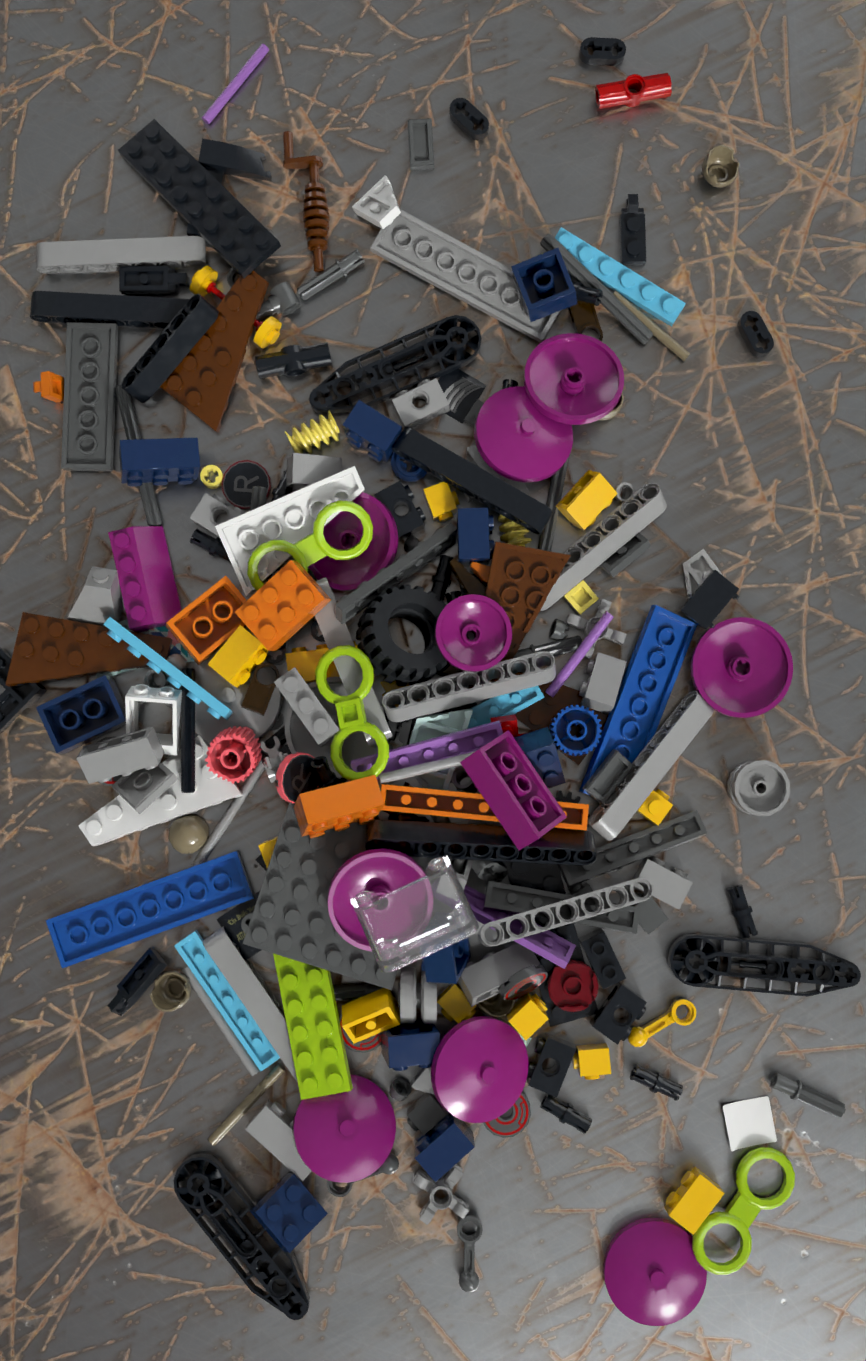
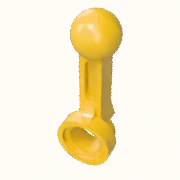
[627,999,696,1047]

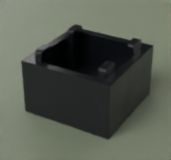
[680,570,740,629]

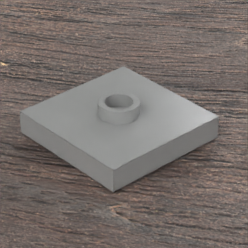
[111,762,178,814]

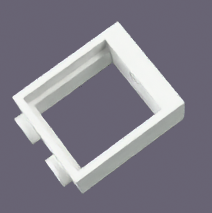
[125,684,182,755]

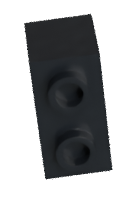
[374,480,426,542]
[578,928,626,989]
[590,982,647,1045]
[527,1032,576,1097]

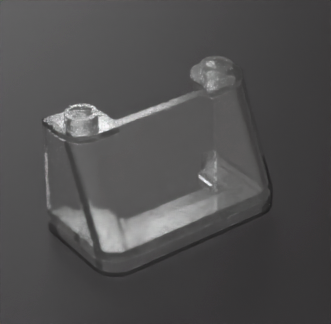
[350,855,479,973]

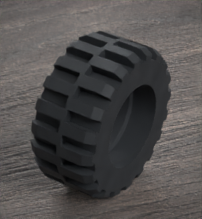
[356,584,448,686]

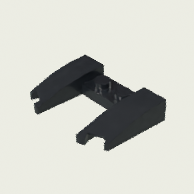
[186,138,272,243]
[0,647,47,734]

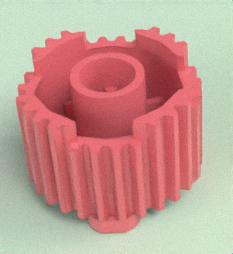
[205,726,262,784]

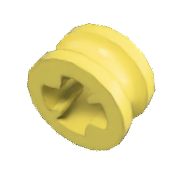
[200,465,224,489]

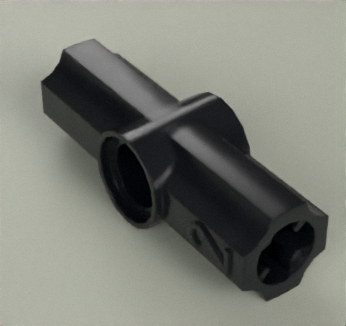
[255,342,332,379]

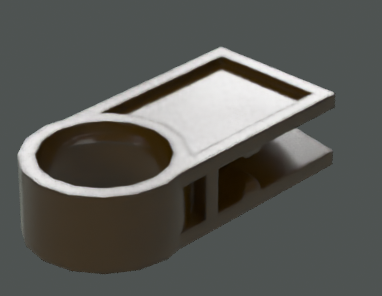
[568,301,603,342]
[241,662,279,716]

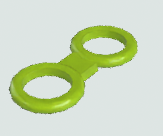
[247,500,373,591]
[315,645,389,781]
[692,1147,795,1275]

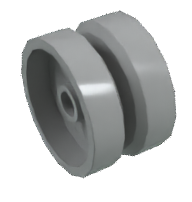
[727,760,790,816]
[398,966,437,1024]

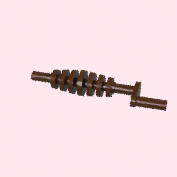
[283,131,330,272]

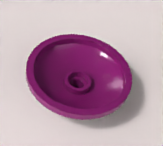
[435,594,512,672]

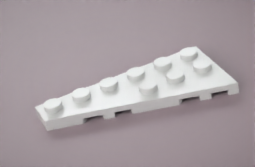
[215,466,365,596]
[78,735,243,846]

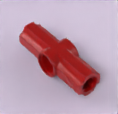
[595,73,672,109]

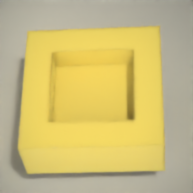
[563,580,599,615]

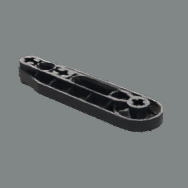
[309,315,482,415]
[668,934,861,997]
[174,1153,310,1320]

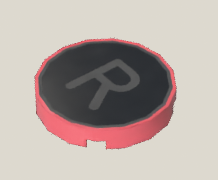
[276,752,319,804]

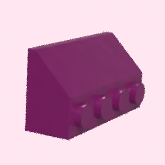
[108,526,182,633]
[460,730,567,850]

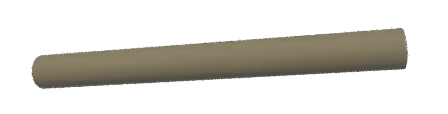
[613,291,690,361]
[208,1063,285,1146]

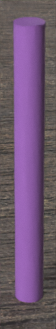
[202,43,269,125]
[545,611,614,697]

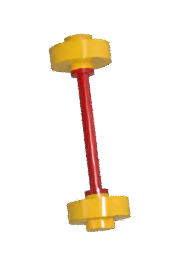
[190,265,282,349]

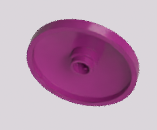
[524,333,624,425]
[474,386,573,483]
[308,492,398,591]
[691,617,793,718]
[327,849,433,952]
[431,1016,529,1123]
[293,1074,396,1183]
[603,1218,707,1326]

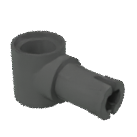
[256,282,301,322]

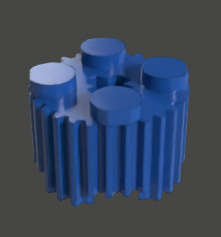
[549,705,602,756]

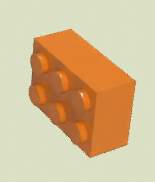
[235,560,331,651]
[166,576,247,665]
[293,775,385,838]

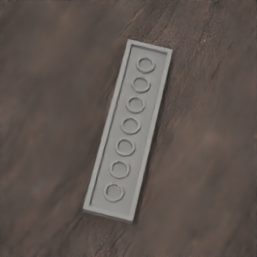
[370,210,560,343]

